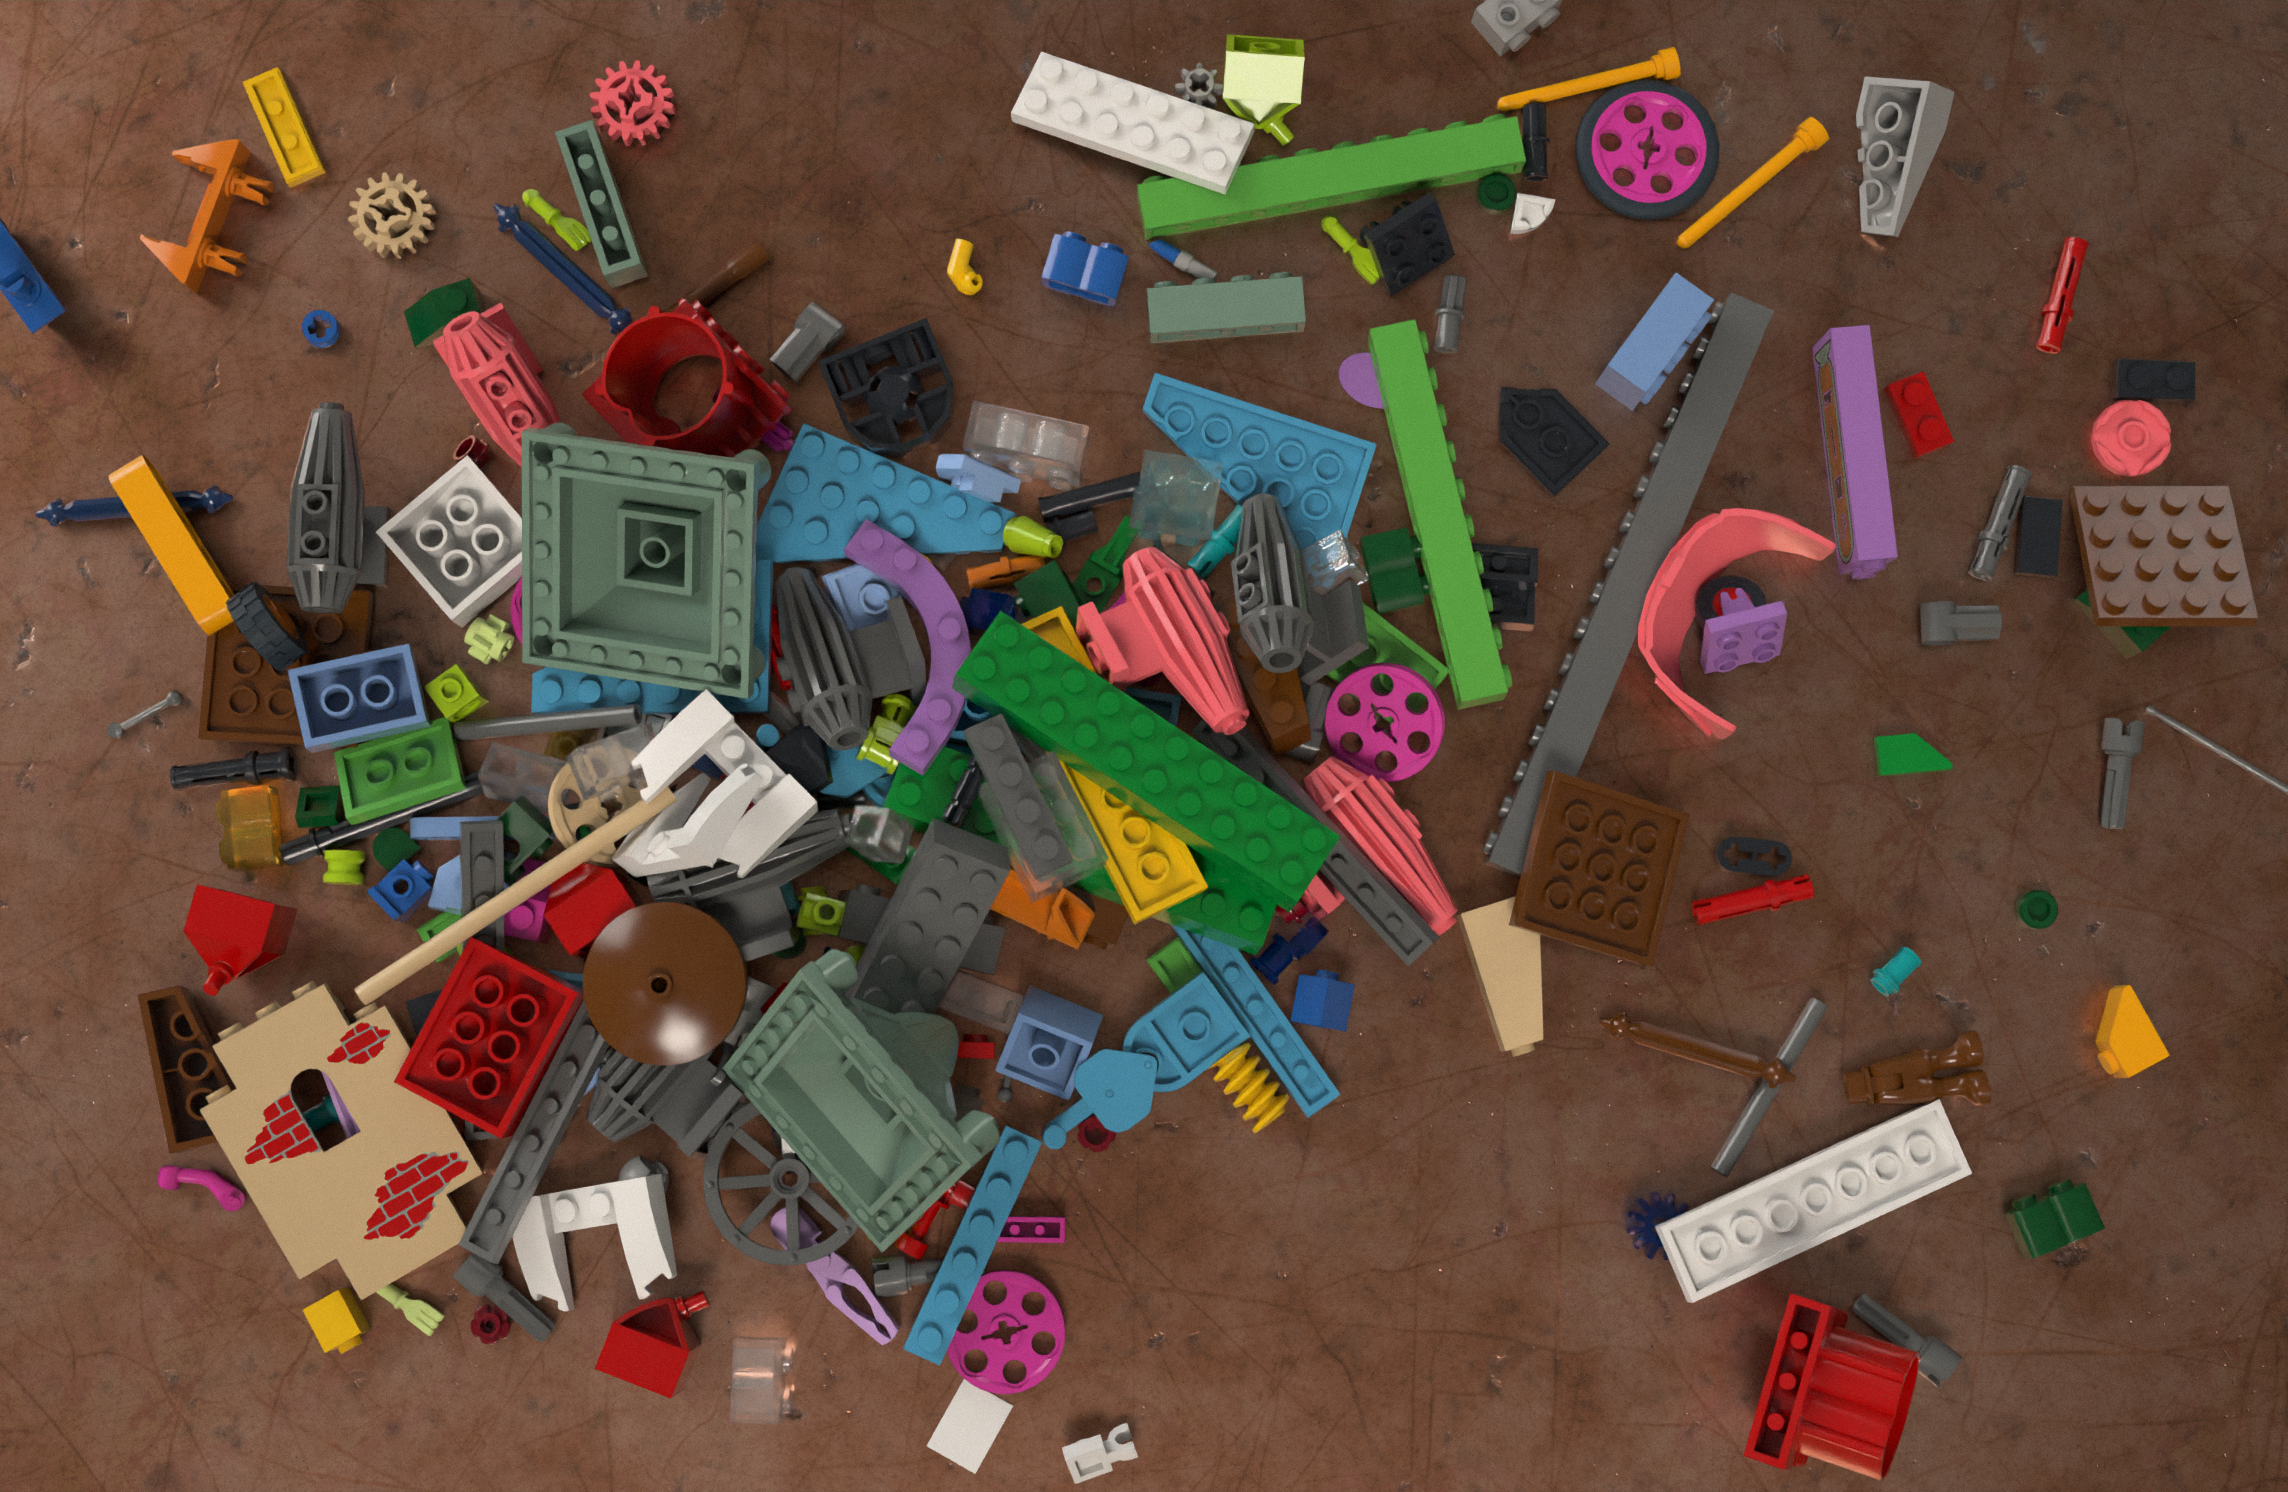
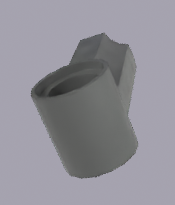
[770,301,846,383]
[1920,601,2002,645]
[1284,681,1333,763]

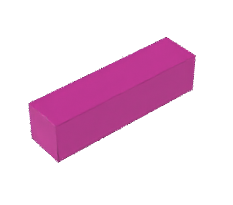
[997,1216,1066,1243]

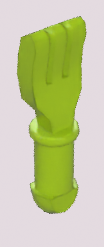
[522,189,592,251]
[1321,215,1380,285]

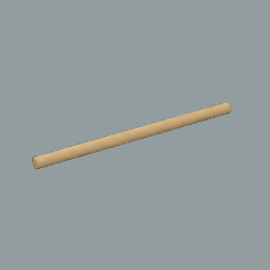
[354,786,678,1005]

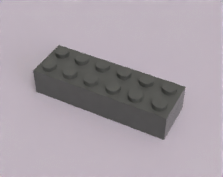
[844,818,1010,1015]

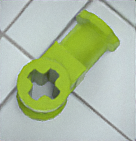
[855,694,916,775]

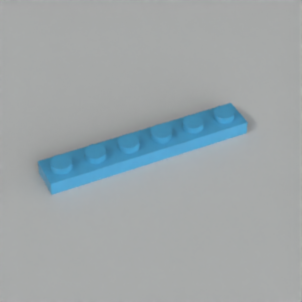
[1170,924,1341,1118]
[903,1125,1042,1366]

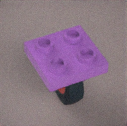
[1695,575,1788,674]

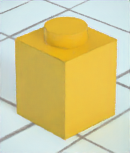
[303,1287,371,1354]

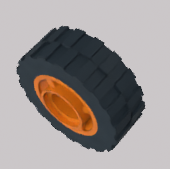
[226,582,309,671]

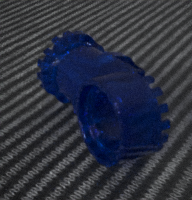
[1249,916,1329,986]

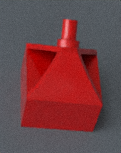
[543,850,645,959]
[183,884,298,996]
[595,1291,710,1399]

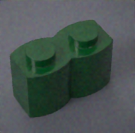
[1359,527,1429,616]
[2004,1178,2105,1259]

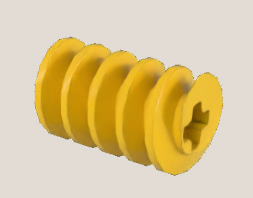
[1208,1042,1290,1134]

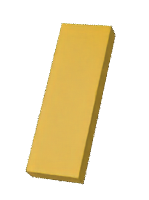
[242,67,326,188]

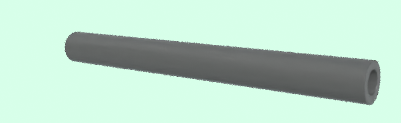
[453,704,642,741]
[1710,997,1828,1177]

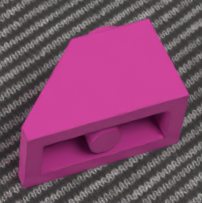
[504,859,552,944]

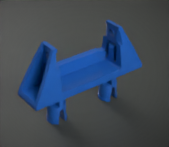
[0,218,66,334]

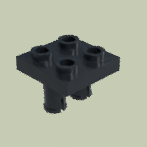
[1360,193,1455,296]

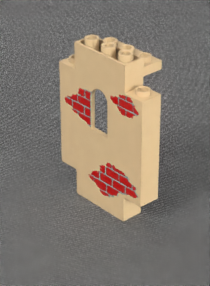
[200,980,483,1300]

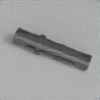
[1968,465,2032,581]

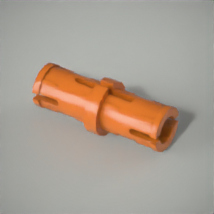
[966,555,1045,593]

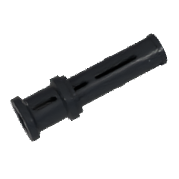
[170,746,297,791]

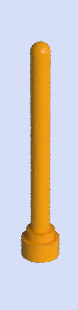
[1497,47,1681,112]
[1677,117,1829,249]

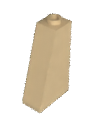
[1456,896,1544,1057]

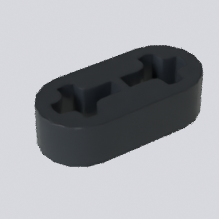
[1713,837,1792,877]

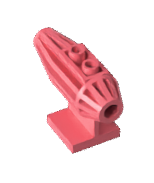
[433,303,560,467]
[1076,547,1249,735]
[1300,756,1458,936]

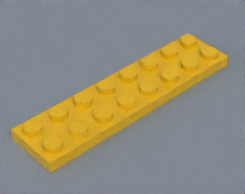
[1021,606,1208,925]

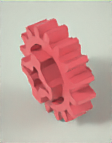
[590,60,676,146]

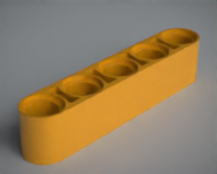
[108,454,235,636]

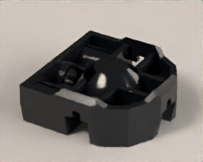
[818,318,955,459]

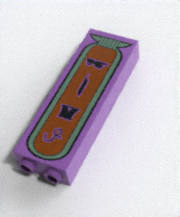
[1812,325,1898,579]

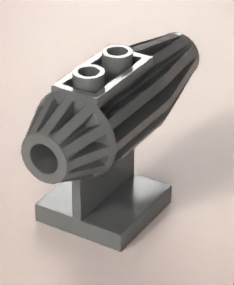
[286,402,391,613]
[1231,493,1369,685]
[776,567,927,751]
[647,808,856,962]
[586,988,751,1160]

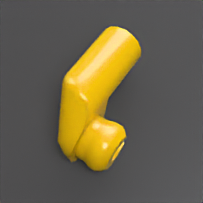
[947,239,983,295]

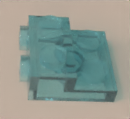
[1129,450,1223,547]

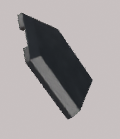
[1500,387,1610,497]

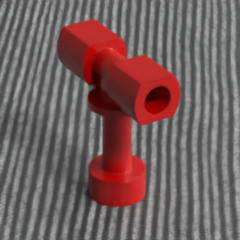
[893,1179,976,1260]

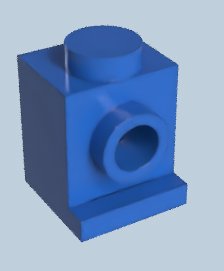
[367,859,435,922]

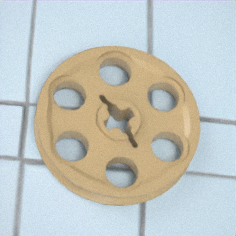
[548,747,648,868]

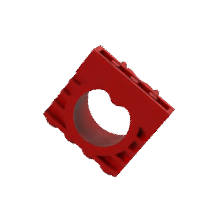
[581,297,794,458]
[1743,1293,1922,1481]

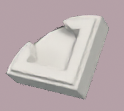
[1510,193,1555,234]

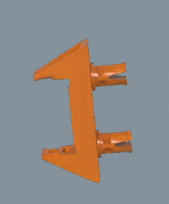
[140,139,274,294]
[990,869,1095,950]

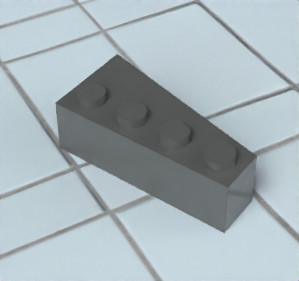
[828,884,1005,975]

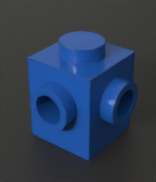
[1291,969,1355,1032]

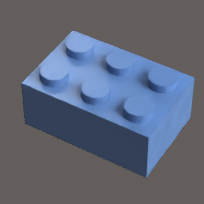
[1595,273,1714,411]
[288,643,431,753]

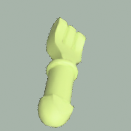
[376,1283,444,1336]

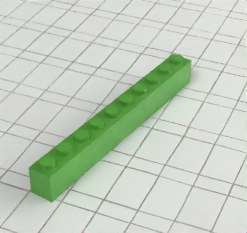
[1137,114,1526,240]
[1367,319,1512,710]

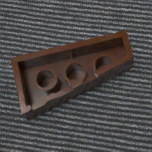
[1213,595,1312,757]
[138,985,237,1153]

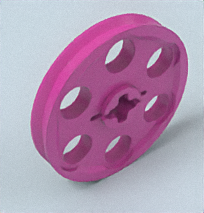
[1325,662,1445,782]
[947,1270,1065,1394]

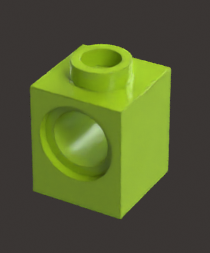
[424,664,489,723]

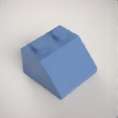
[995,985,1103,1101]

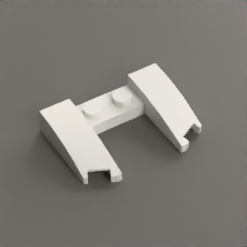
[632,689,818,878]
[611,763,763,877]
[512,1174,677,1311]

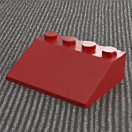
[394,936,584,1139]

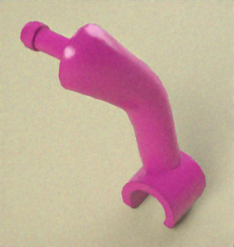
[157,1165,245,1211]

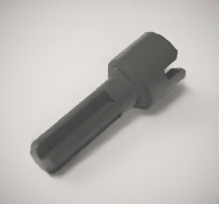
[2100,718,2145,829]
[453,1253,556,1343]
[871,1254,985,1298]
[1852,1294,1962,1388]

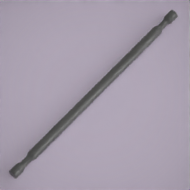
[2145,705,2288,795]

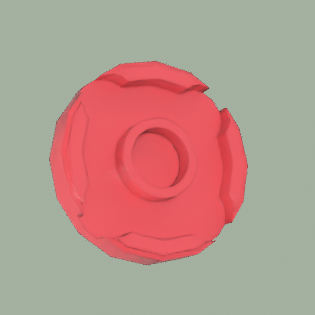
[2091,400,2171,477]

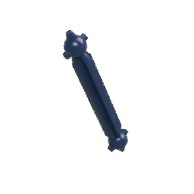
[493,203,632,335]
[36,485,233,527]

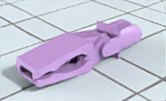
[770,1207,901,1346]

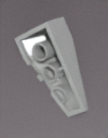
[1856,76,1955,237]

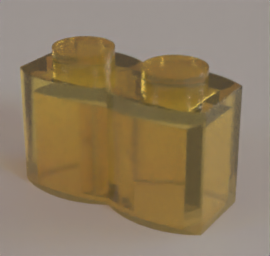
[216,785,284,872]

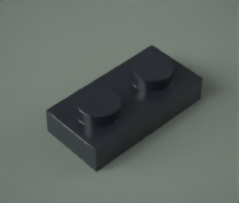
[2113,359,2195,403]

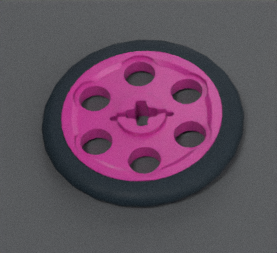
[1575,79,1720,220]

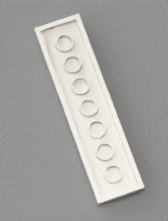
[1655,1099,1972,1303]

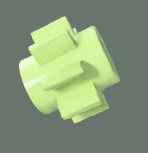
[464,614,514,665]

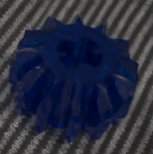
[1625,1191,1689,1260]

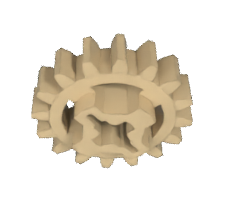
[348,172,436,259]

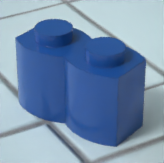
[1041,232,1129,307]

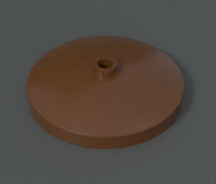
[583,902,748,1065]

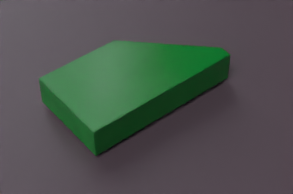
[1873,733,1953,777]

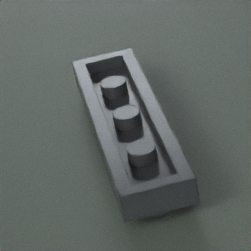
[964,713,1073,880]

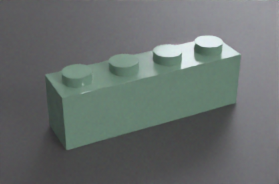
[555,120,648,288]
[1146,272,1306,343]

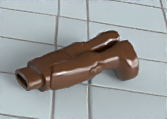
[1843,1030,1991,1107]

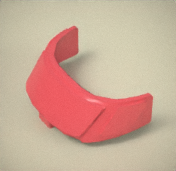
[1638,508,1836,740]

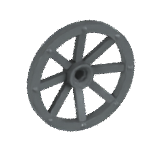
[703,1102,859,1265]

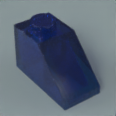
[959,588,1018,637]

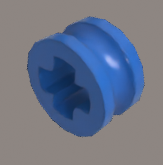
[302,310,340,348]

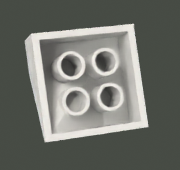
[376,455,522,627]

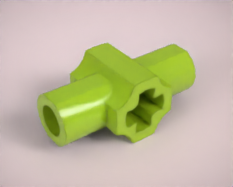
[797,893,846,936]

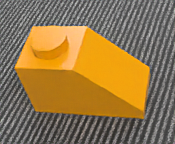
[2095,985,2170,1078]

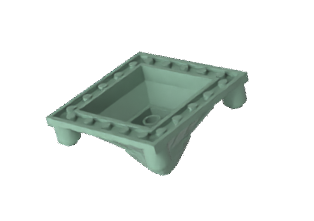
[522,422,771,699]
[722,949,1000,1253]

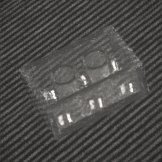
[963,401,1090,491]
[977,751,1109,903]

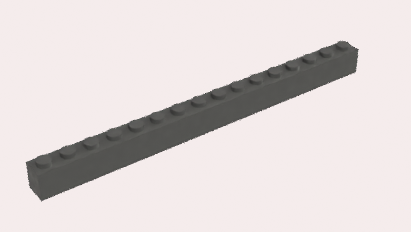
[1482,293,1774,879]

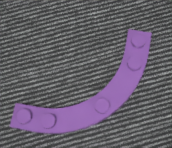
[844,519,971,776]

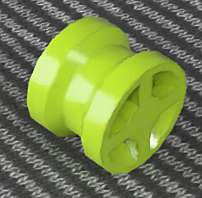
[323,850,365,885]

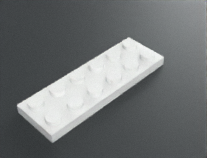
[1011,52,1255,195]

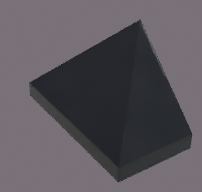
[765,722,833,796]

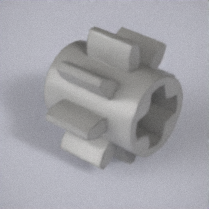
[1175,63,1223,109]

